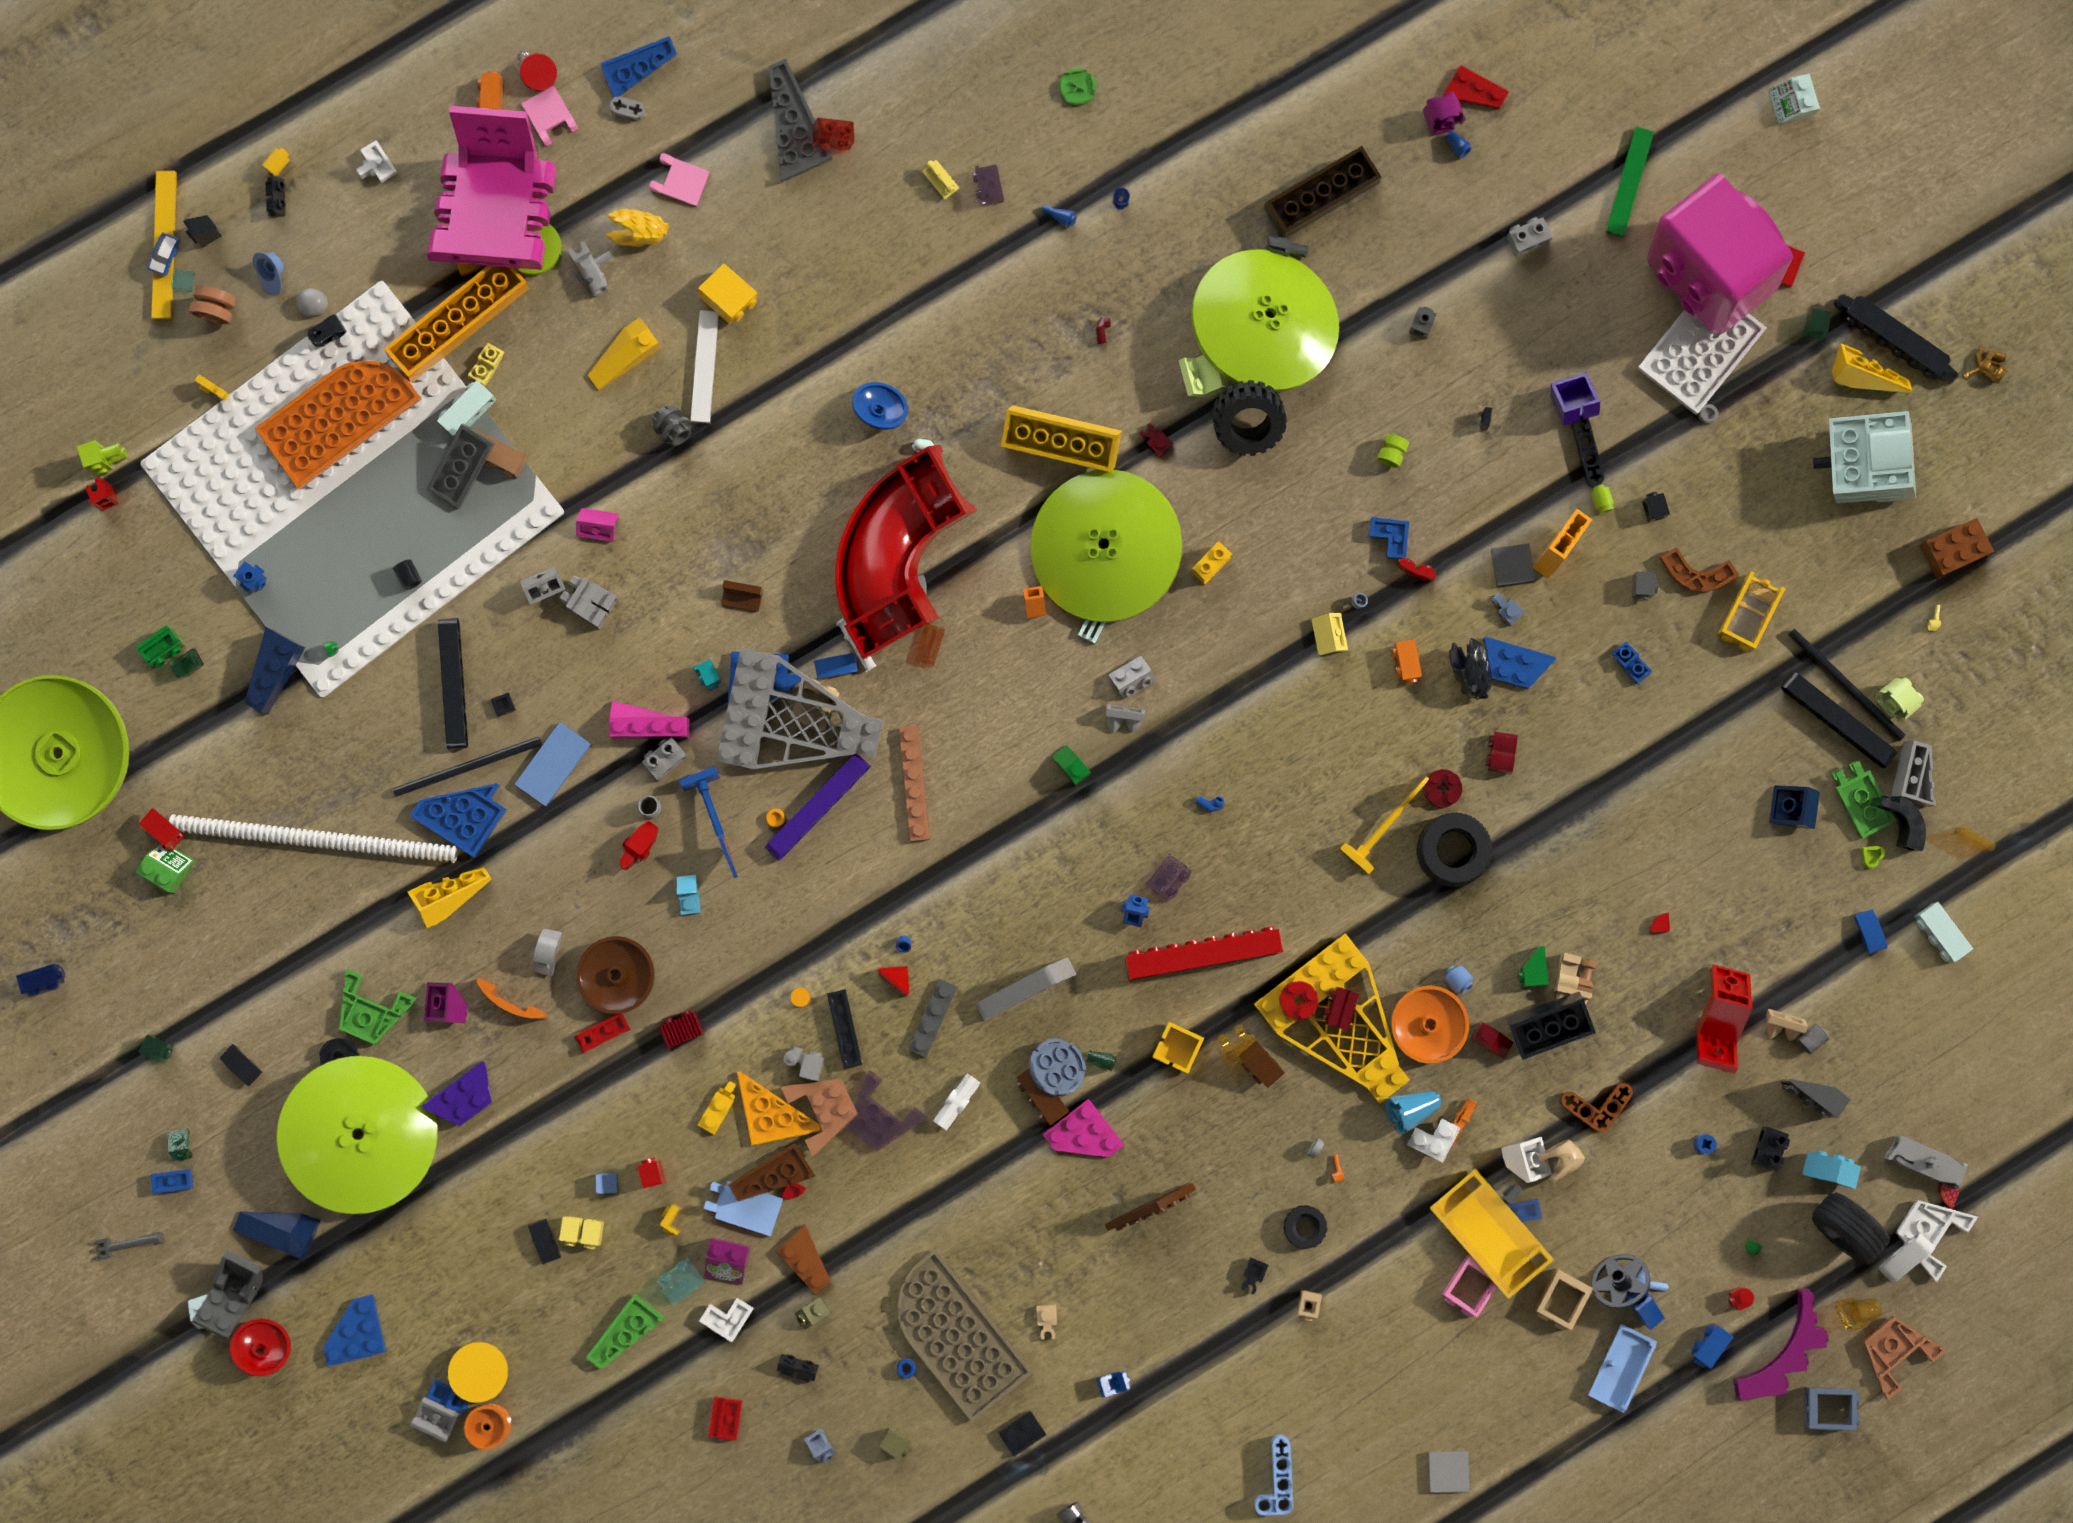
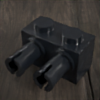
[1751,1126,1790,1171]

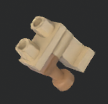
[1554,953,1597,1005]

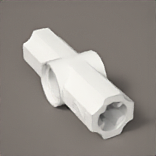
[933,1073,980,1131]

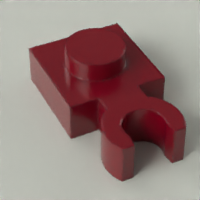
[1140,423,1173,458]

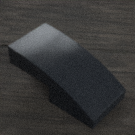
[219,1044,262,1086]
[528,1218,561,1264]

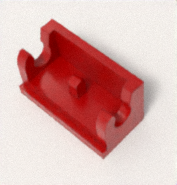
[86,477,119,511]
[139,808,184,851]

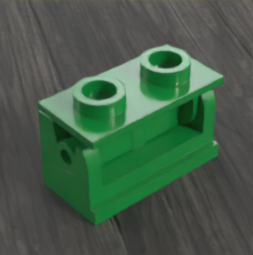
[135,625,185,668]

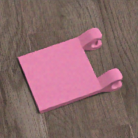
[521,86,578,146]
[649,153,710,207]

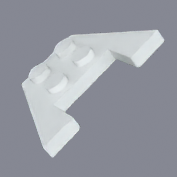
[1895,1200,1978,1282]

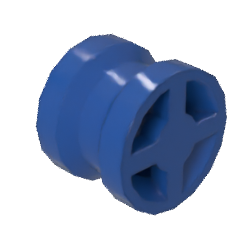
[1694,1134,1717,1154]

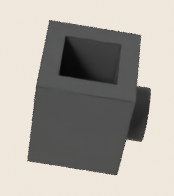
[1409,307,1437,339]
[1632,572,1658,601]

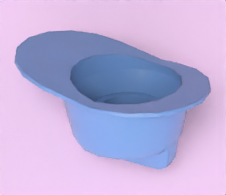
[252,252,284,296]

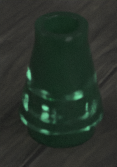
[1086,1050,1117,1072]

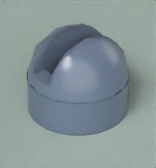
[1351,593,1368,609]

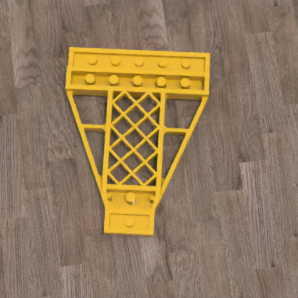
[1254,933,1410,1104]

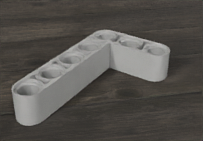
[976,957,1077,1021]

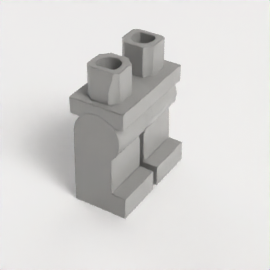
[559,576,619,629]

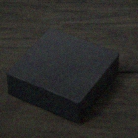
[1480,407,1492,430]
[490,692,516,718]

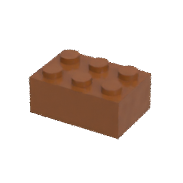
[1919,518,1994,579]

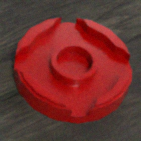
[519,53,557,92]

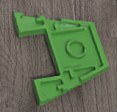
[339,969,417,1045]

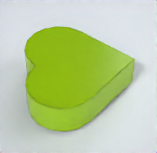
[1860,846,1885,869]

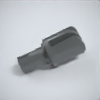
[1265,235,1309,258]

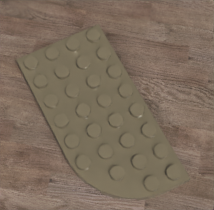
[898,1249,1033,1423]

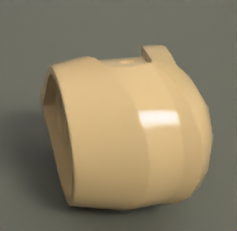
[1537,1139,1585,1183]

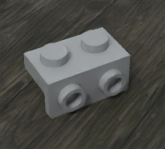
[1108,656,1156,700]
[410,1397,460,1442]

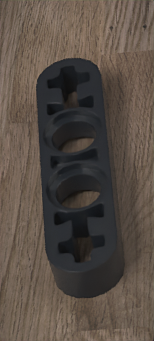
[1572,417,1604,487]

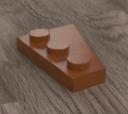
[776,1224,831,1294]

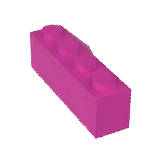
[609,701,689,739]

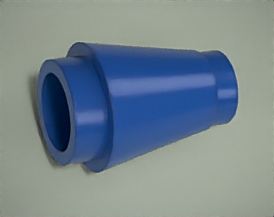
[1445,130,1472,158]

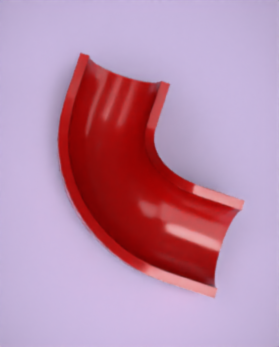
[835,445,977,659]

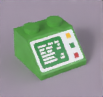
[136,843,195,893]

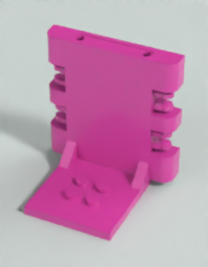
[427,106,557,270]

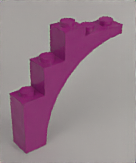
[1733,1288,1829,1400]

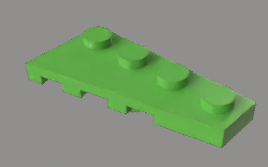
[586,1294,666,1369]

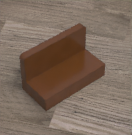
[721,580,763,612]

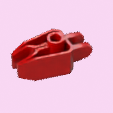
[619,821,659,871]

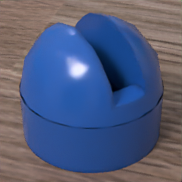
[896,935,912,953]

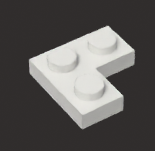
[1407,1119,1460,1163]
[699,1298,754,1342]

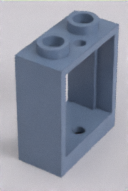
[1804,1387,1860,1430]

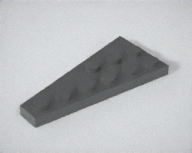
[769,59,833,182]

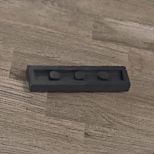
[827,989,863,1069]

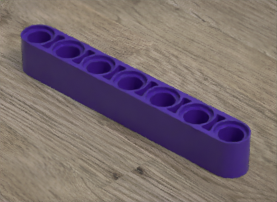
[765,754,871,861]

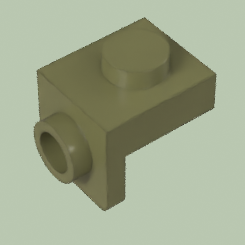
[795,1297,830,1329]

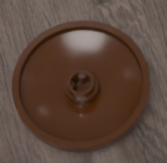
[576,936,655,1014]

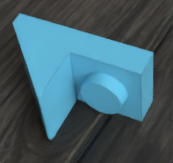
[677,875,701,915]

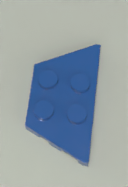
[1483,637,1556,689]

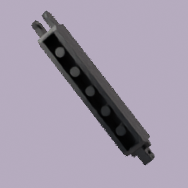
[1834,294,1959,384]

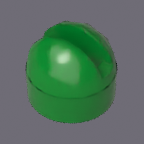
[323,641,339,658]
[1745,1239,1763,1255]

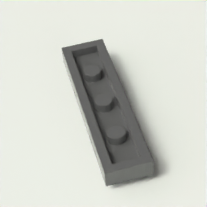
[909,979,957,1058]

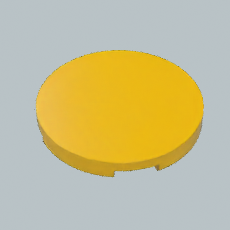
[448,1342,508,1403]

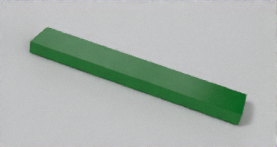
[1605,126,1654,238]

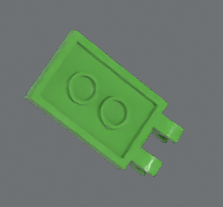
[1831,761,1896,839]

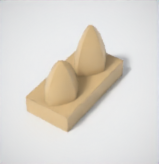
[1766,1009,1808,1041]

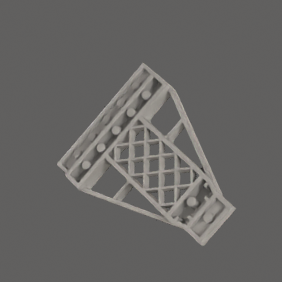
[716,648,884,769]

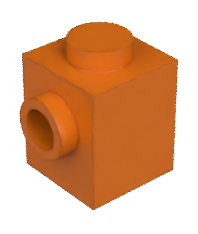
[1023,586,1046,618]

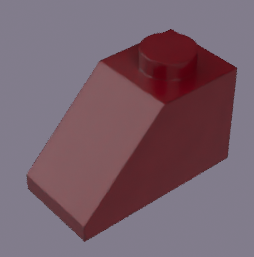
[1470,1022,1514,1059]

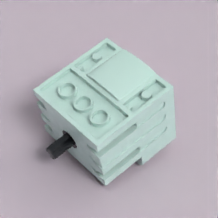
[1813,411,1916,504]

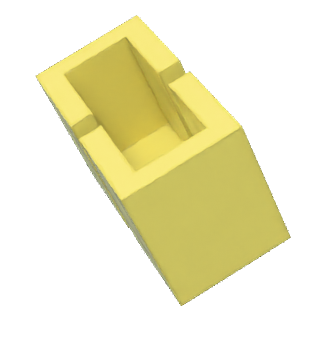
[559,1216,604,1249]

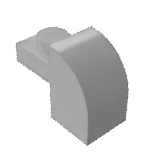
[533,928,562,976]

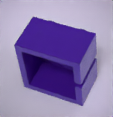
[1550,372,1600,426]

